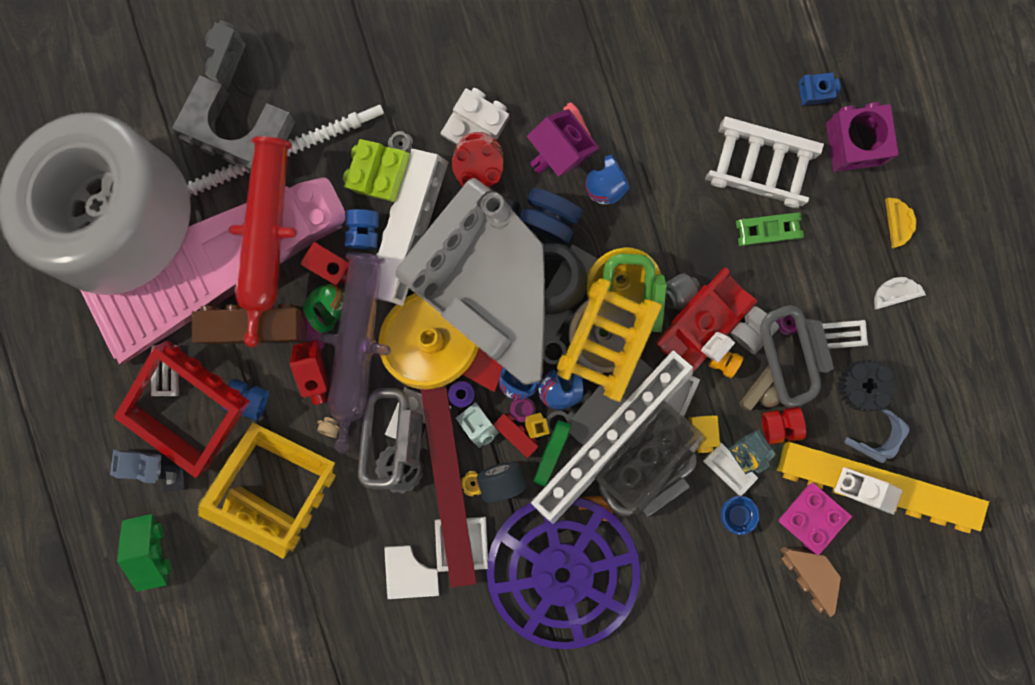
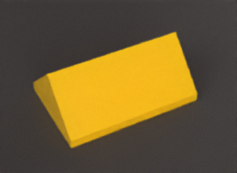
[222,486,302,559]

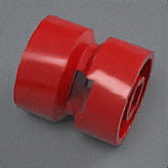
[762,407,806,445]

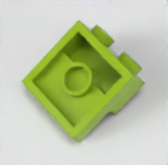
[343,139,410,202]

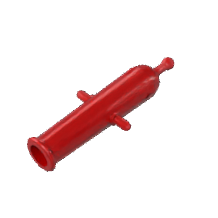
[229,136,297,347]

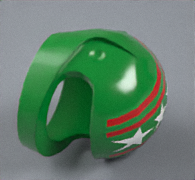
[303,284,350,333]

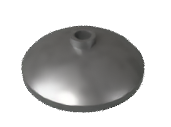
[569,299,636,373]

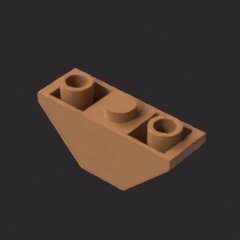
[780,547,841,617]

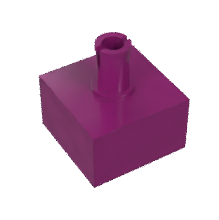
[527,109,600,177]

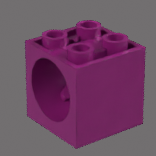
[826,102,899,172]

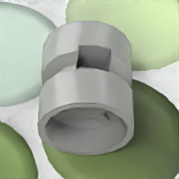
[730,306,779,355]

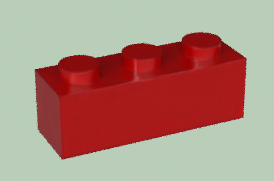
[493,413,538,458]

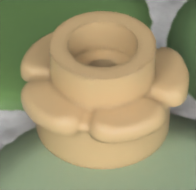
[317,417,342,438]

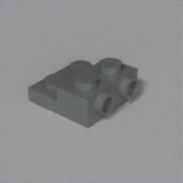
[205,20,246,90]

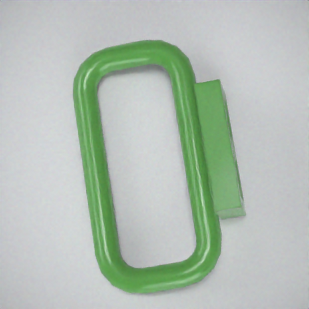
[599,254,666,340]

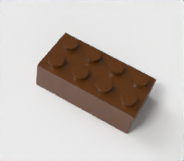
[192,304,307,344]

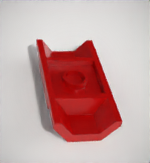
[656,267,757,372]

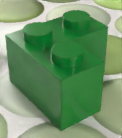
[117,514,171,592]

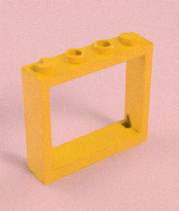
[198,422,336,558]

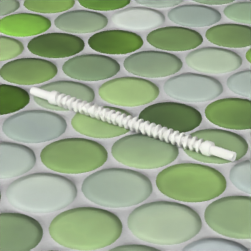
[187,105,384,197]

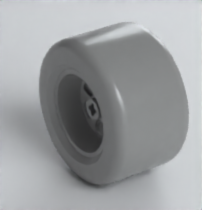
[0,113,191,295]

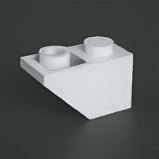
[835,467,903,515]

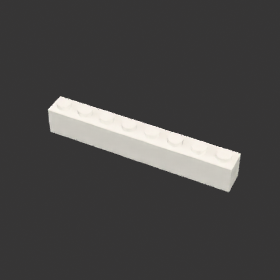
[531,351,693,524]

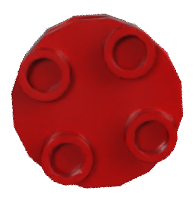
[452,132,503,187]

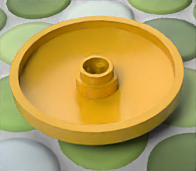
[379,293,479,389]

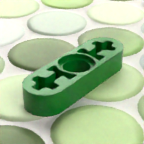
[533,420,571,487]

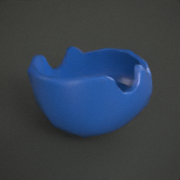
[720,496,760,535]

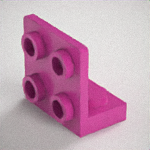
[779,483,852,555]

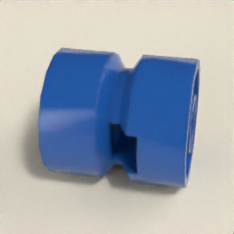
[344,210,379,249]
[222,378,269,421]

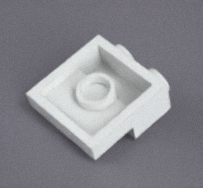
[440,88,509,145]

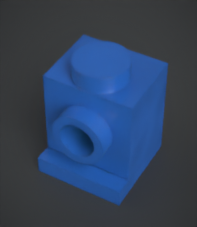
[799,72,840,106]

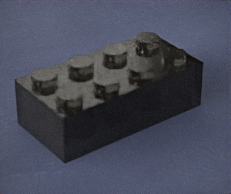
[594,400,707,516]

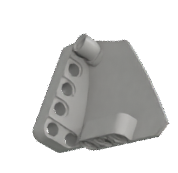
[395,178,544,385]

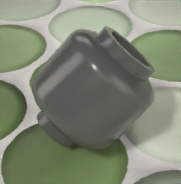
[665,274,701,311]

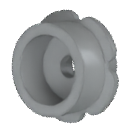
[388,131,413,153]

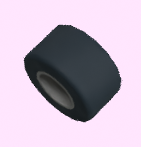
[476,462,526,502]

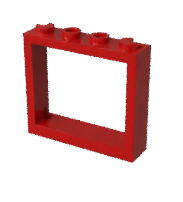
[114,340,250,478]

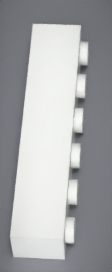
[366,149,448,306]

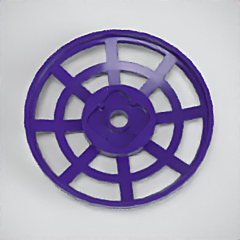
[487,497,640,649]

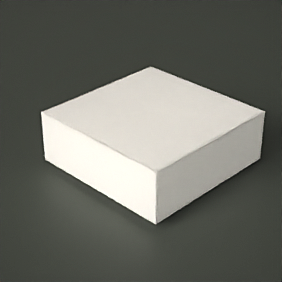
[701,332,735,362]

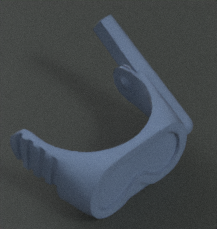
[844,408,910,463]

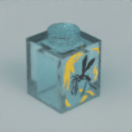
[728,429,776,475]

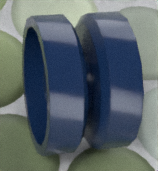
[519,188,583,245]

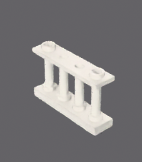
[705,117,824,208]

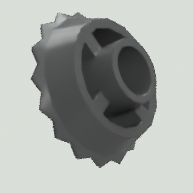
[375,445,424,494]

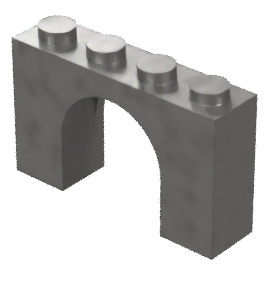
[172,75,295,172]

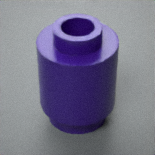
[448,381,475,407]

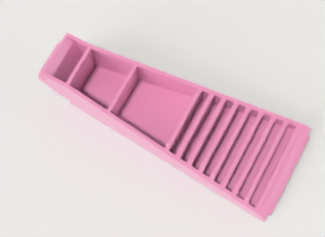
[80,177,345,365]

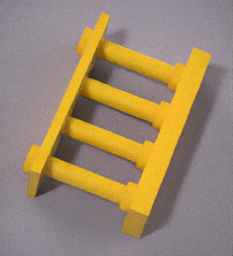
[557,279,662,402]

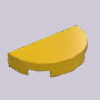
[885,198,916,249]

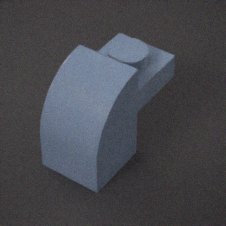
[110,449,161,483]

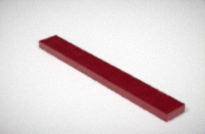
[420,385,477,588]

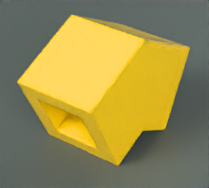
[525,413,550,438]

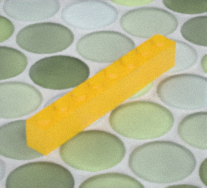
[777,441,989,533]

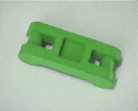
[736,213,804,246]

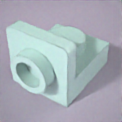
[456,403,499,447]

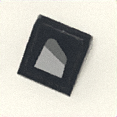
[161,464,189,491]

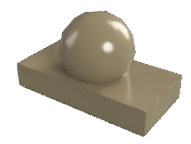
[739,365,782,411]

